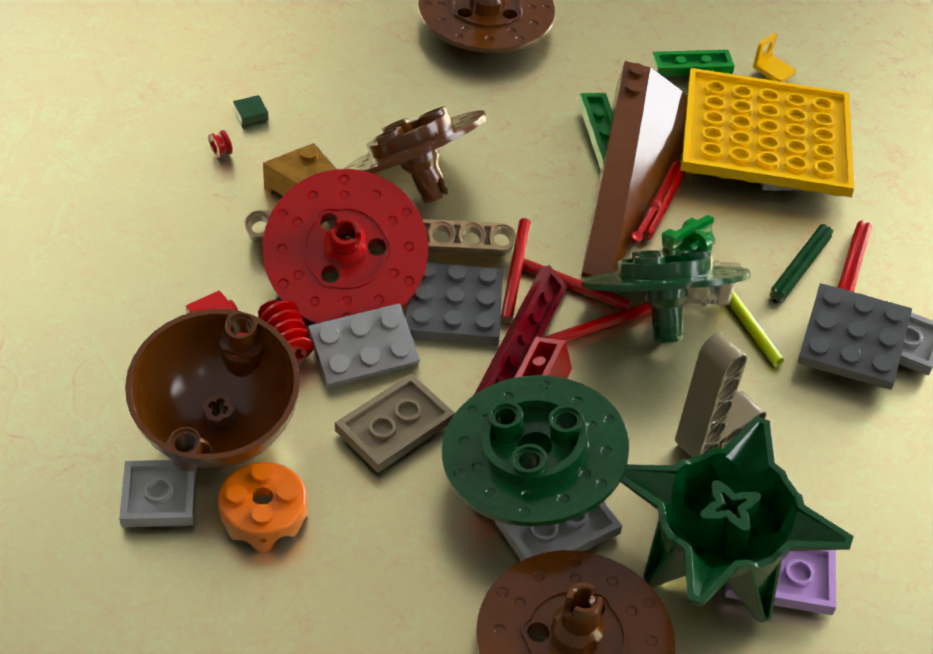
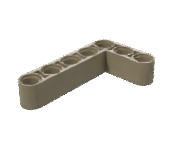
[675,333,767,457]

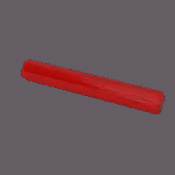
[637,161,686,241]
[838,220,872,292]

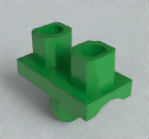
[662,215,715,255]

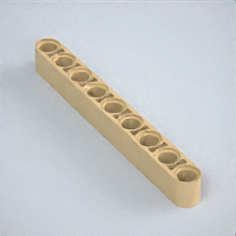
[245,210,516,257]

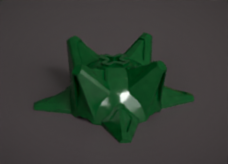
[621,416,854,622]

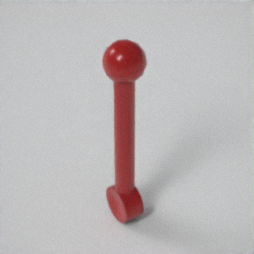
[630,199,662,244]

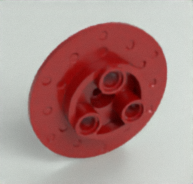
[262,169,428,324]

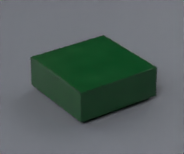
[233,95,269,126]

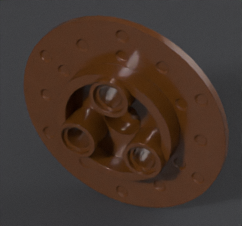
[418,0,555,53]
[343,106,487,203]
[476,550,675,654]

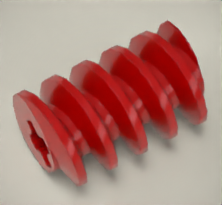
[258,300,314,365]

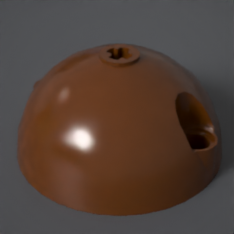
[125,309,300,472]

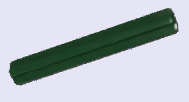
[769,224,834,302]

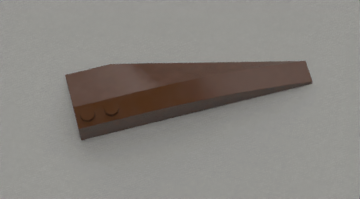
[581,61,688,277]

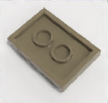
[335,373,455,473]

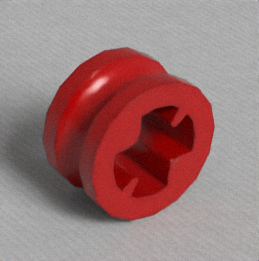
[208,130,233,159]

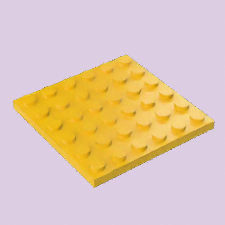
[681,68,855,198]

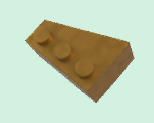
[263,143,337,227]

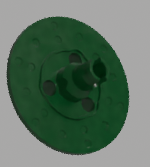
[582,249,750,343]
[442,375,629,527]

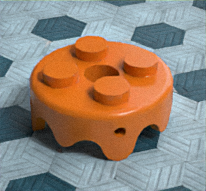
[218,462,308,552]

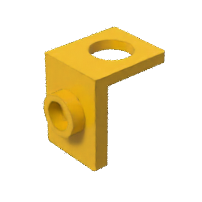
[752,32,797,82]

